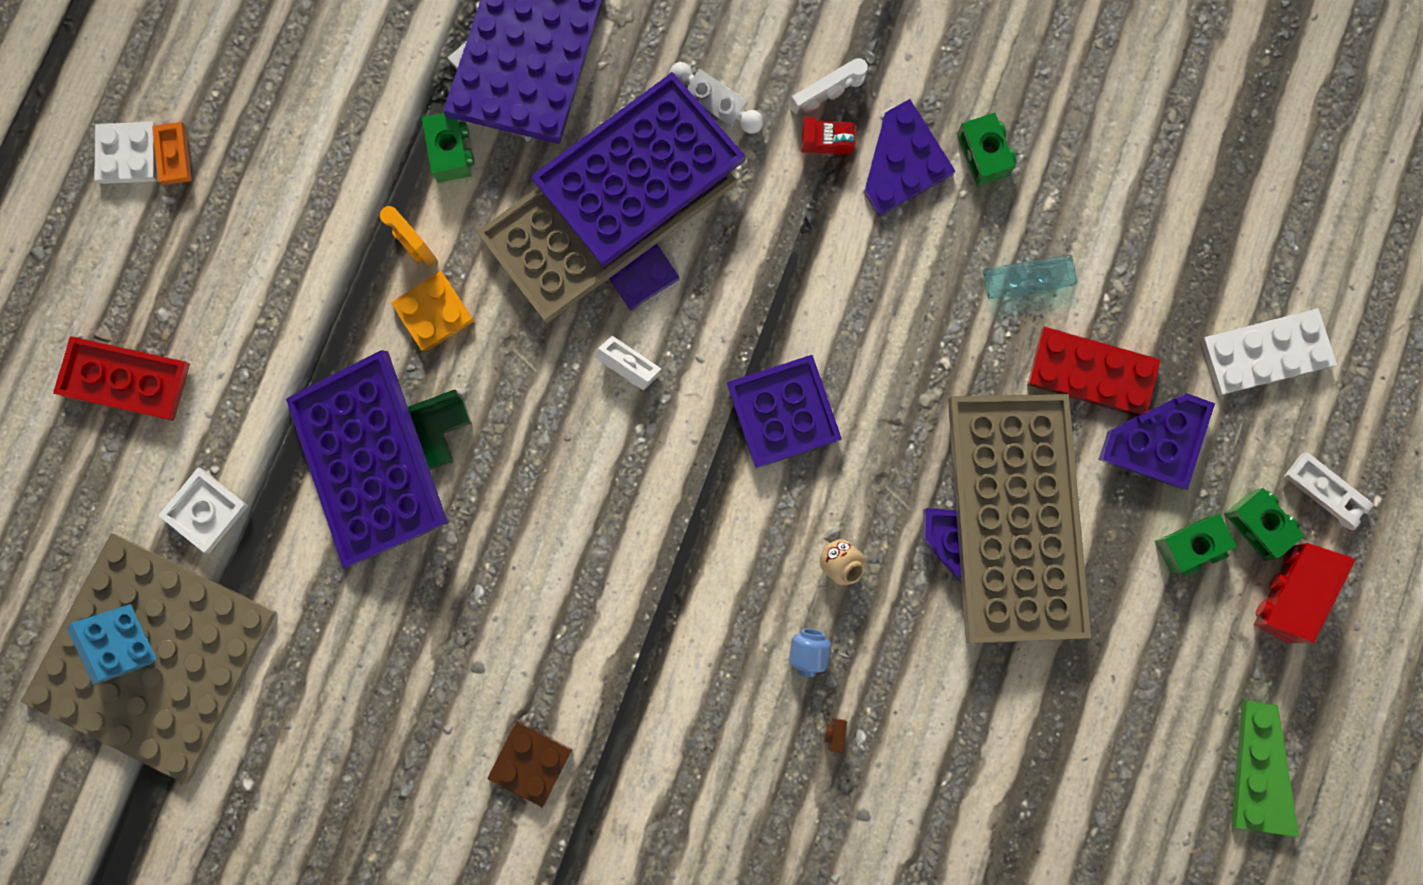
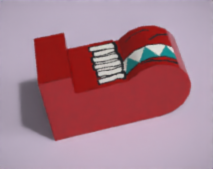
[801,117,857,154]

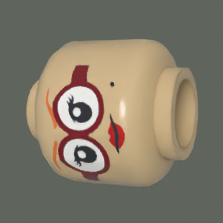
[820,539,866,585]

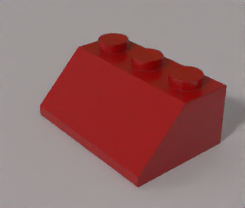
[1253,543,1356,643]

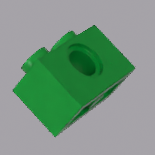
[422,113,475,183]
[957,113,1017,187]
[1224,488,1305,561]
[1155,513,1237,577]

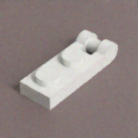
[790,58,867,117]
[1284,452,1373,530]

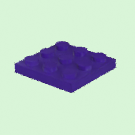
[727,355,842,469]

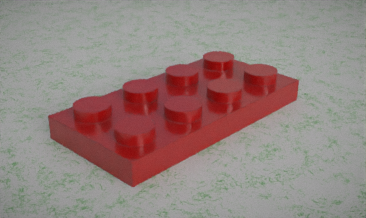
[1027,326,1161,416]
[53,336,190,421]

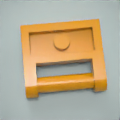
[380,206,437,267]

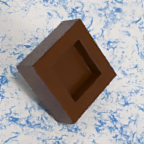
[824,717,847,753]

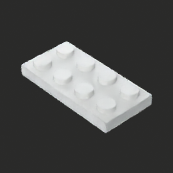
[1200,308,1337,396]

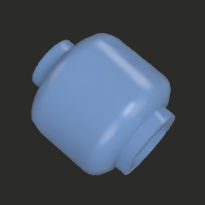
[789,629,832,677]

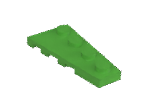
[1231,700,1299,837]

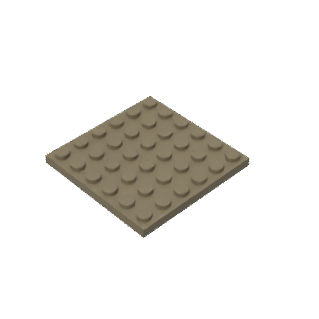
[21,533,277,784]

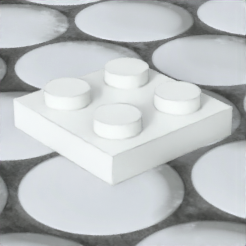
[94,121,158,184]
[158,468,248,554]

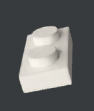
[594,336,661,391]

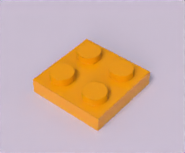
[391,271,475,353]

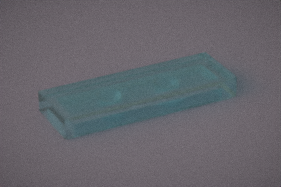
[983,254,1078,300]

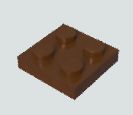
[487,721,573,808]

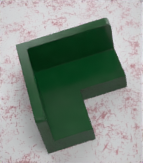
[408,389,472,470]

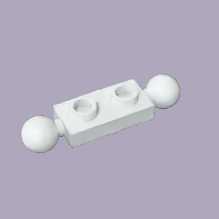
[669,62,763,134]

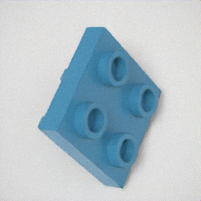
[66,604,157,685]

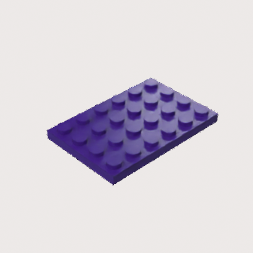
[443,0,604,144]
[531,72,746,268]
[286,350,448,568]

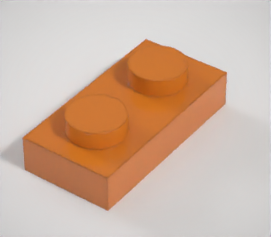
[152,122,192,186]

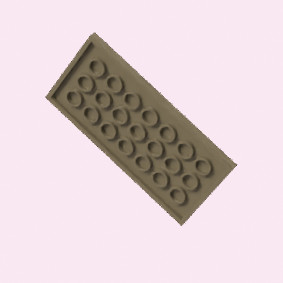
[476,172,737,324]
[948,394,1091,644]

